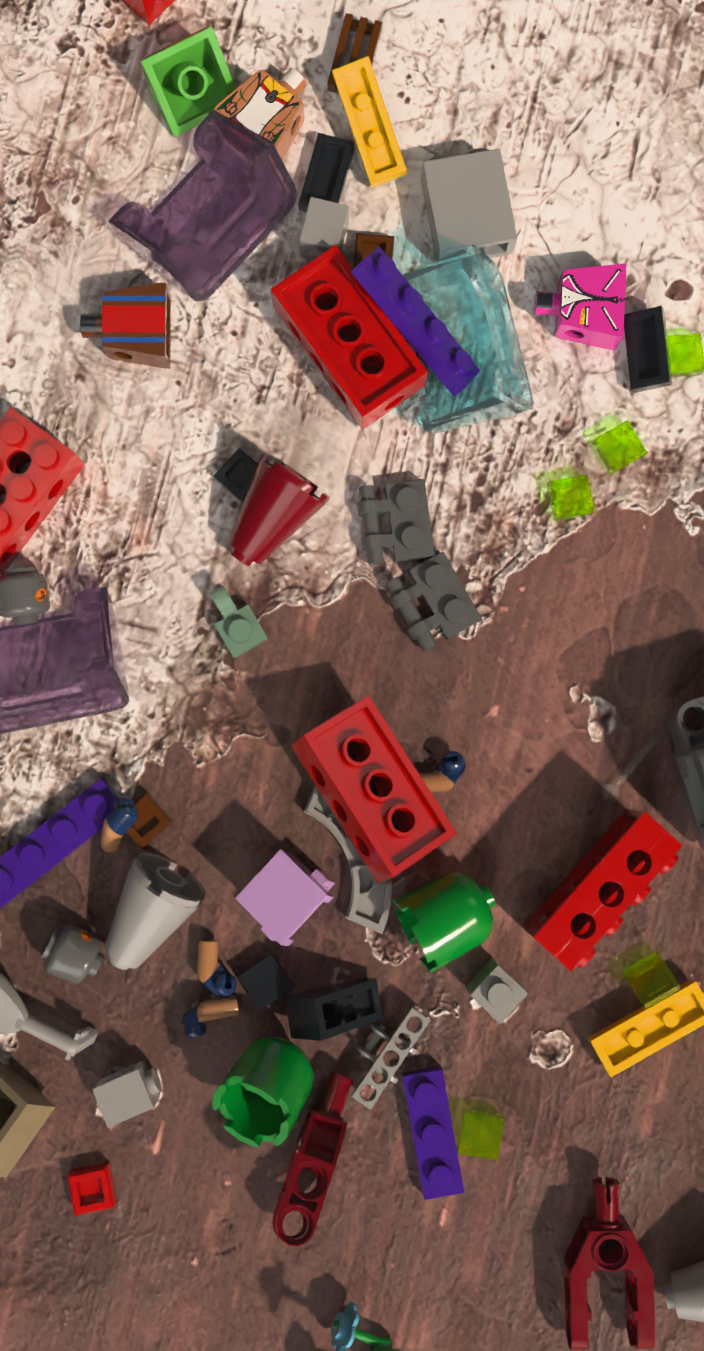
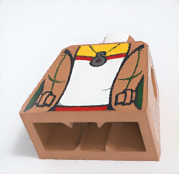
[214,68,307,172]

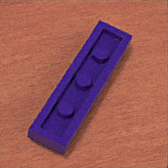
[351,247,480,396]
[0,778,119,909]

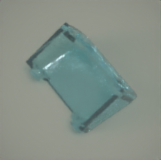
[403,245,534,434]

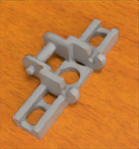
[352,1005,431,1110]

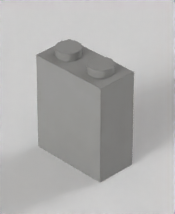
[421,148,517,267]

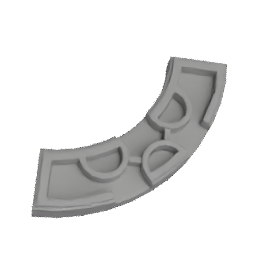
[304,785,392,934]

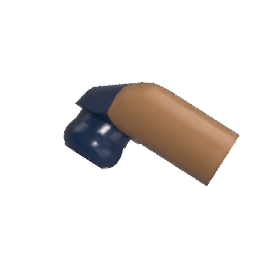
[419,751,465,792]
[100,797,138,853]
[197,939,237,996]
[181,995,239,1038]

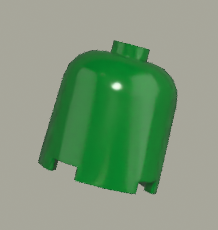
[392,872,496,973]
[212,1036,314,1147]

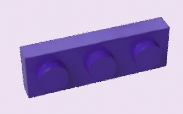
[402,1066,464,1200]

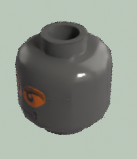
[0,567,50,625]
[39,923,104,984]

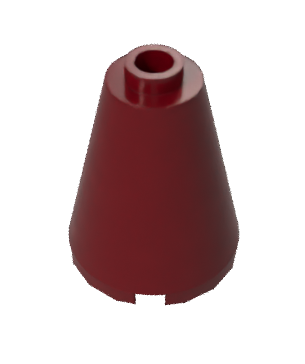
[228,452,330,566]

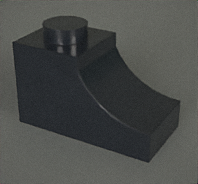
[284,978,383,1041]

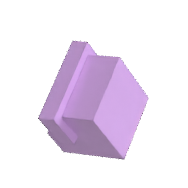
[235,849,335,946]

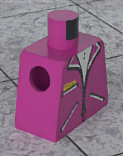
[534,264,627,350]

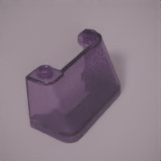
[108,110,297,302]
[0,587,129,734]

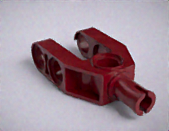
[272,1072,353,1247]
[564,1177,655,1351]

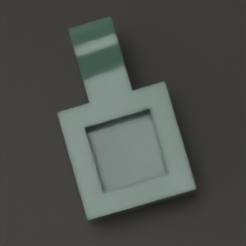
[209,586,268,659]

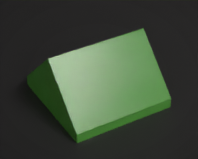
[140,25,236,137]

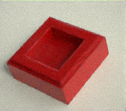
[67,1162,117,1216]

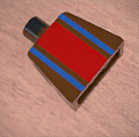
[80,283,171,369]

